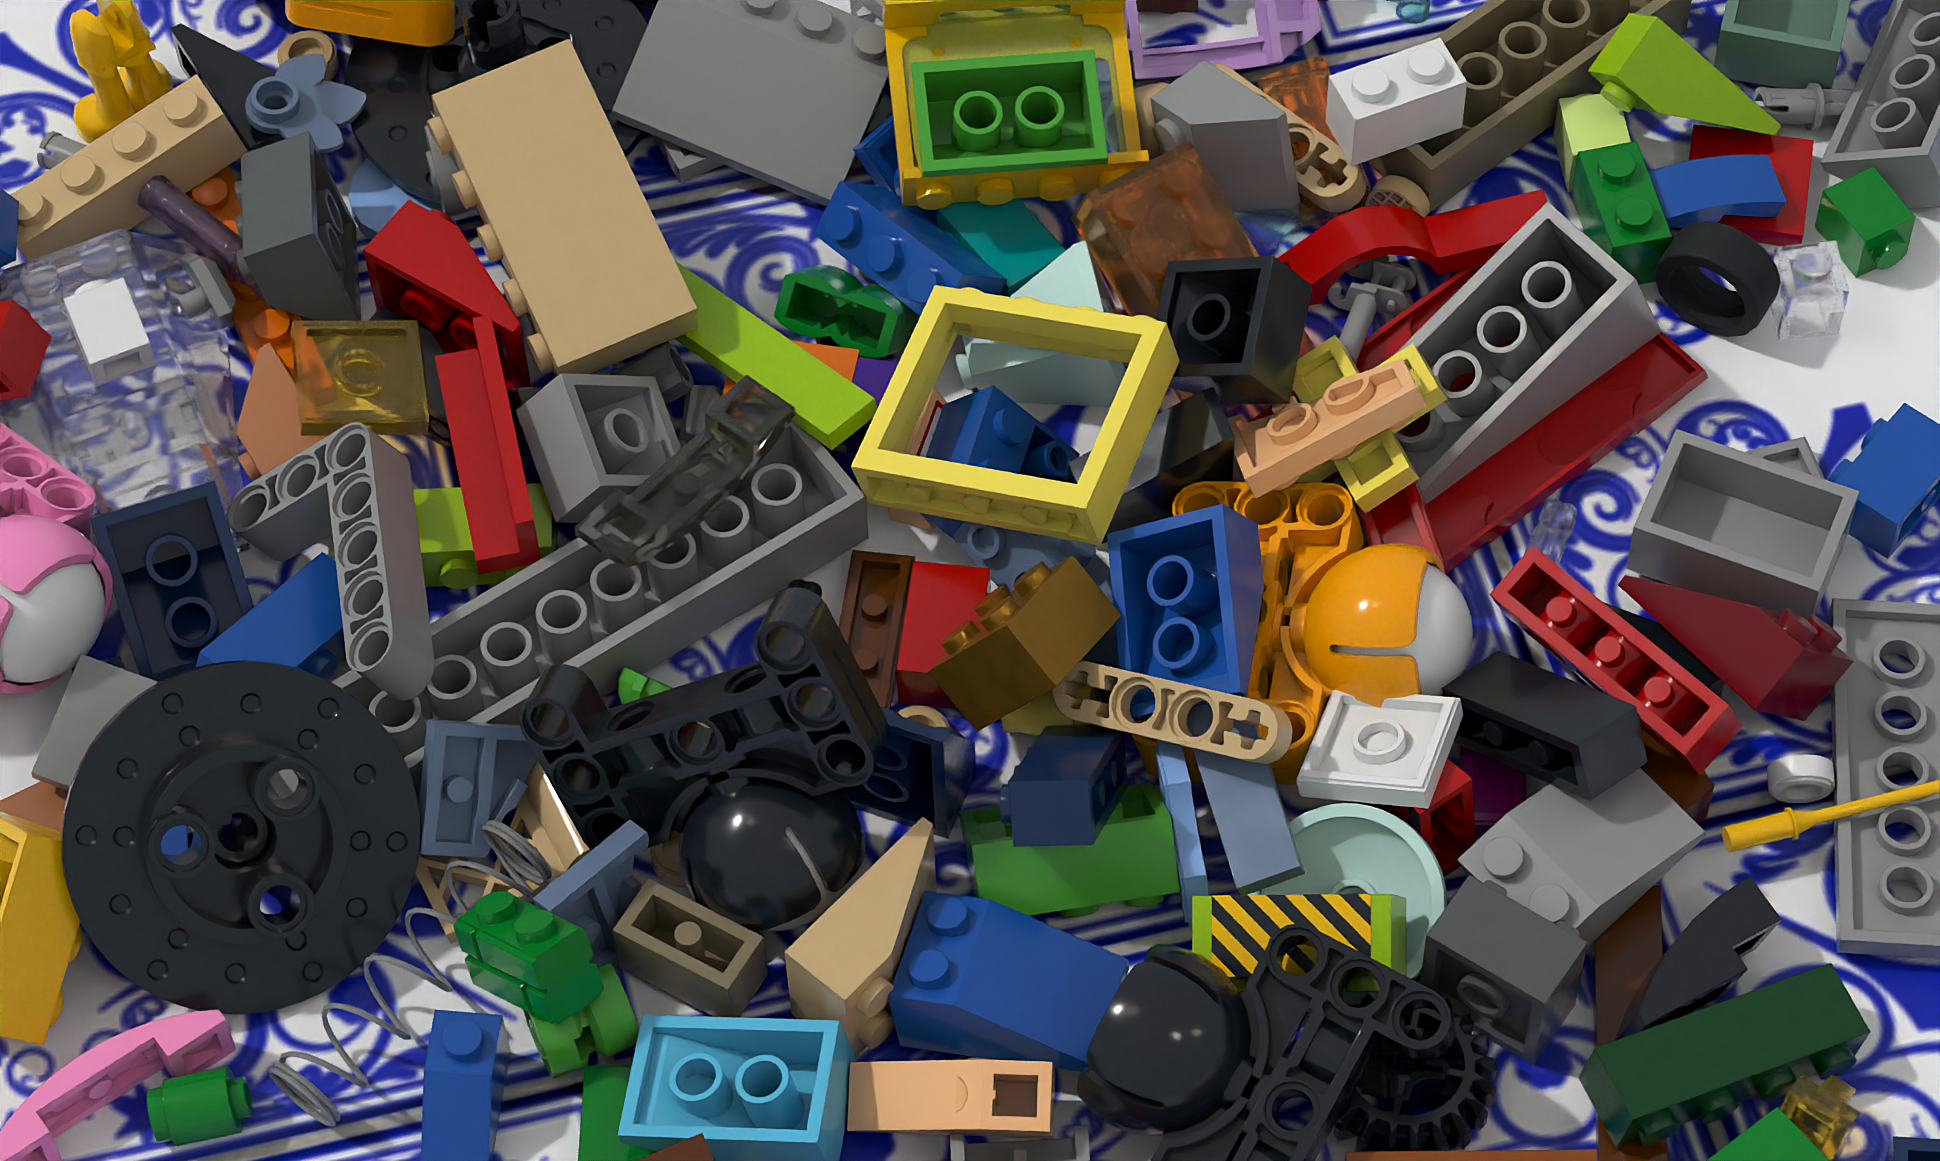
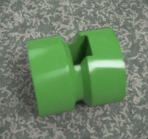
[523,962,639,1079]

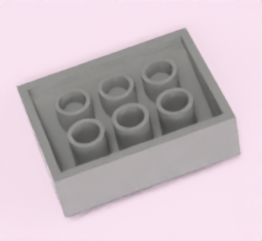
[610,0,889,206]

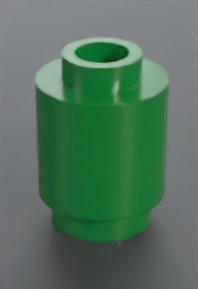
[147,1066,253,1146]

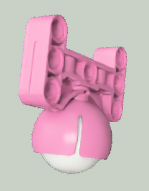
[0,422,113,695]

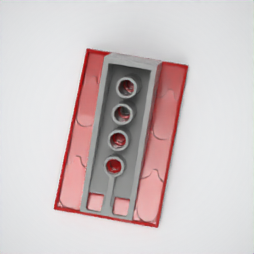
[1247,201,1708,575]

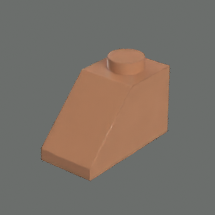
[236,342,329,482]

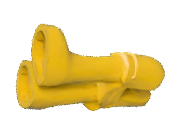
[70,0,174,143]

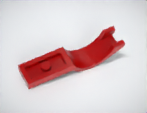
[1278,189,1547,306]

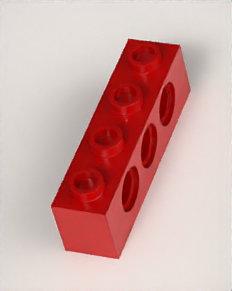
[1489,545,1743,776]

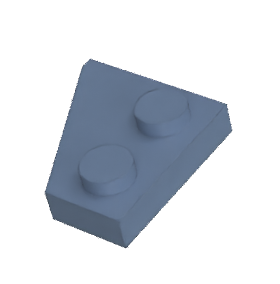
[418,719,537,858]
[533,820,649,969]

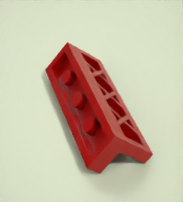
[435,315,541,575]

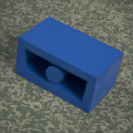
[1828,403,1940,559]

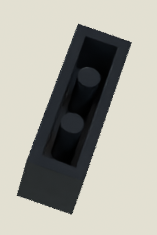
[1441,650,1648,801]

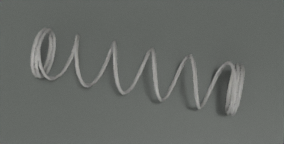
[269,820,552,1127]

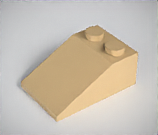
[784,817,937,1057]

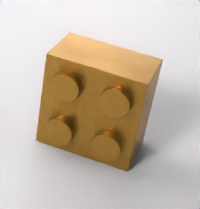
[928,555,1121,732]

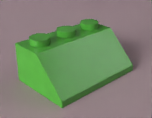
[908,49,1108,178]
[959,782,1180,918]

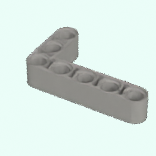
[226,422,435,701]

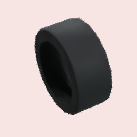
[1654,221,1781,337]

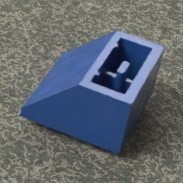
[920,385,1080,539]

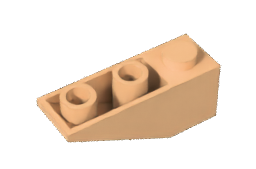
[847,1059,1055,1139]

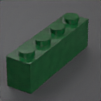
[1578,963,1871,1148]

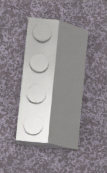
[1820,0,1940,209]

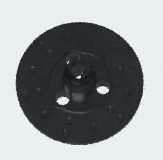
[344,0,648,205]
[61,660,420,1015]

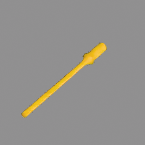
[1722,780,1940,853]

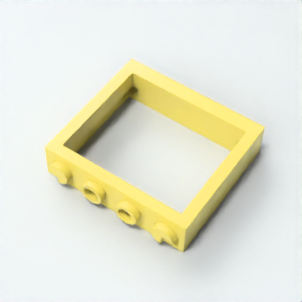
[851,285,1180,546]

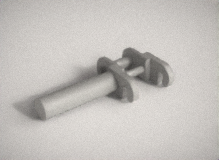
[1328,255,1417,365]

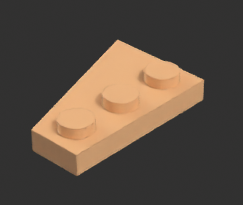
[1227,359,1427,499]

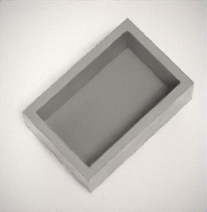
[1626,429,1860,620]

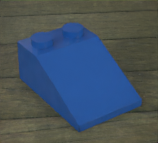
[1107,504,1264,721]
[888,891,1129,1072]

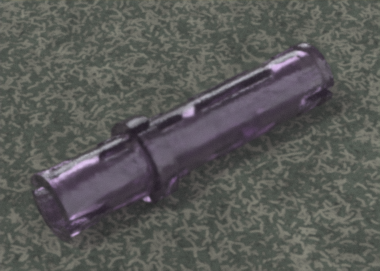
[138,175,275,309]

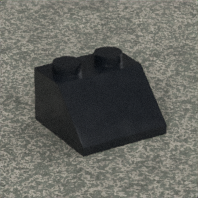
[1156,256,1313,405]

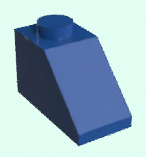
[421,1009,511,1161]

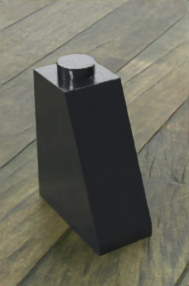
[1068,387,1235,546]

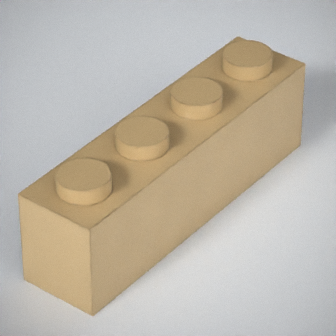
[11,74,248,285]

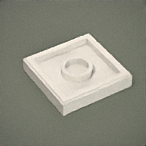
[1296,689,1463,809]

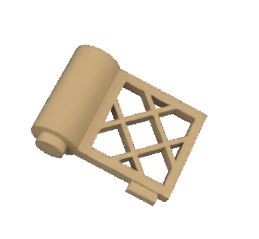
[416,760,591,944]

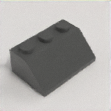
[235,131,362,332]

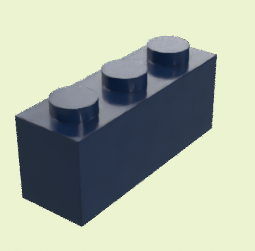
[1000,724,1128,847]

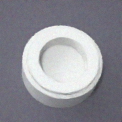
[1767,754,1835,803]

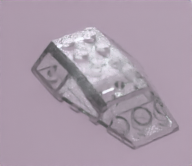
[0,229,250,553]

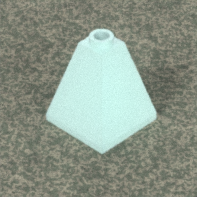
[956,240,1129,407]

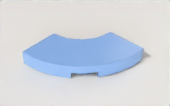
[1155,741,1209,927]

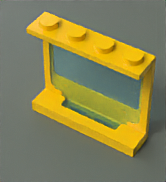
[882,0,1149,210]

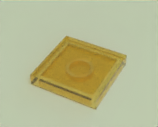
[291,320,429,436]

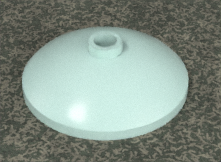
[1248,803,1447,1006]

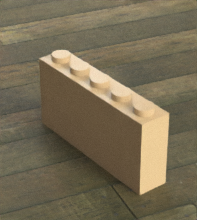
[427,39,697,377]

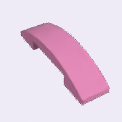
[0,1010,236,1161]

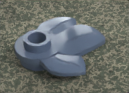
[245,54,367,153]

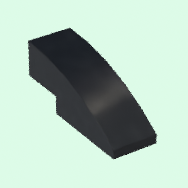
[1615,876,1782,1041]

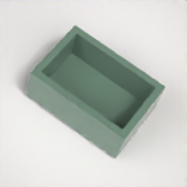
[1714,0,1851,89]

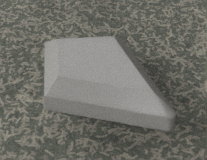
[177,252,236,330]

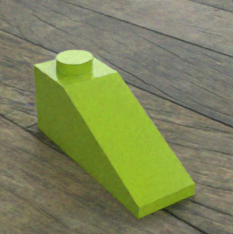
[1588,13,1781,135]

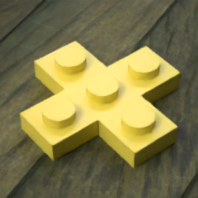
[1293,335,1448,513]

